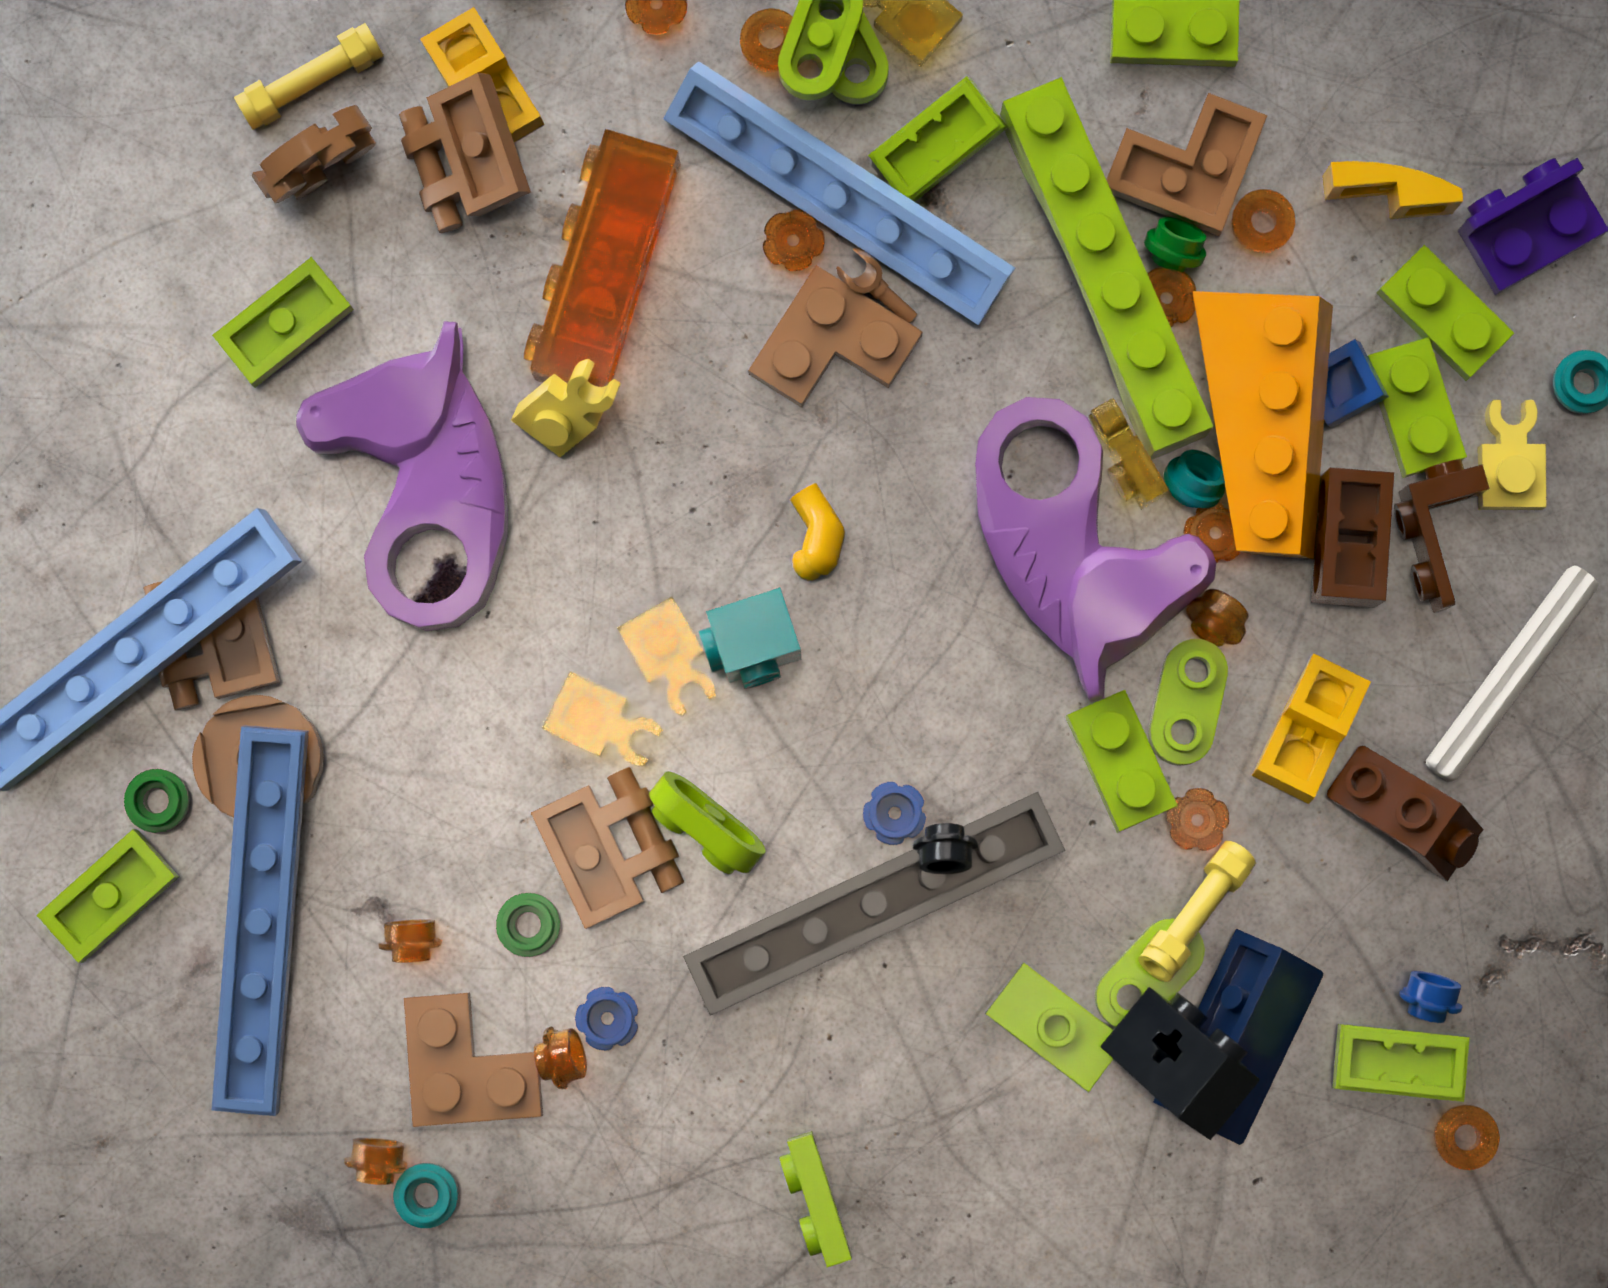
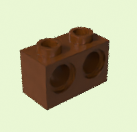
[1311,467,1395,608]

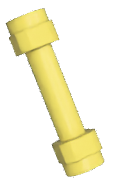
[234,23,384,130]
[1138,841,1256,982]

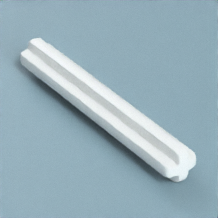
[1426,565,1598,782]

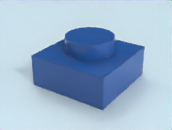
[1324,339,1389,427]

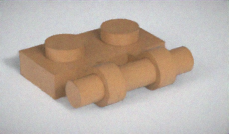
[399,73,531,233]
[143,581,280,710]
[531,767,684,929]

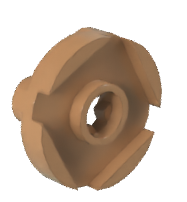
[251,105,376,204]
[192,695,324,818]

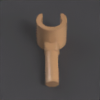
[836,248,917,323]

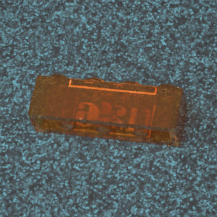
[524,129,681,387]

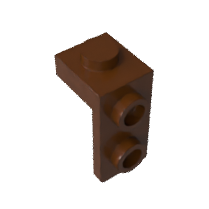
[1394,459,1490,613]
[1327,746,1484,881]

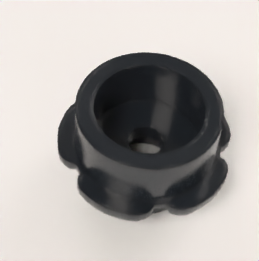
[913,823,978,874]

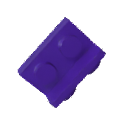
[1458,158,1608,295]

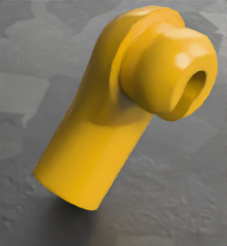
[790,483,845,581]

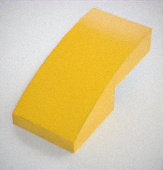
[420,7,544,142]
[1322,161,1463,219]
[1252,653,1371,804]

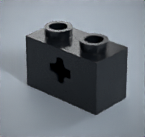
[1100,987,1260,1140]

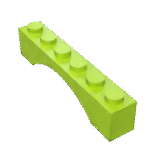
[1000,77,1214,461]

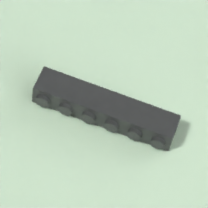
[683,792,1066,1016]

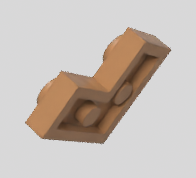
[1106,93,1267,236]
[748,265,923,408]
[404,992,543,1127]

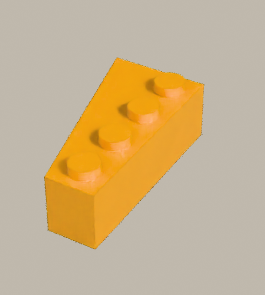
[1192,291,1333,559]

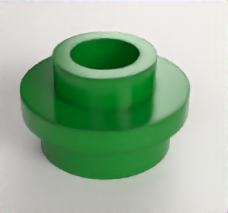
[1144,217,1207,272]
[124,769,189,833]
[496,893,561,957]

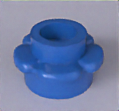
[863,782,926,845]
[1399,971,1463,1023]
[575,987,638,1051]

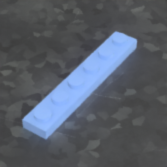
[663,61,1015,325]
[0,508,302,791]

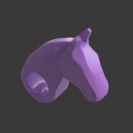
[296,321,508,632]
[975,397,1216,703]

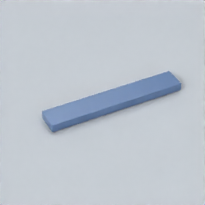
[211,725,309,1116]

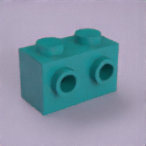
[699,587,802,689]

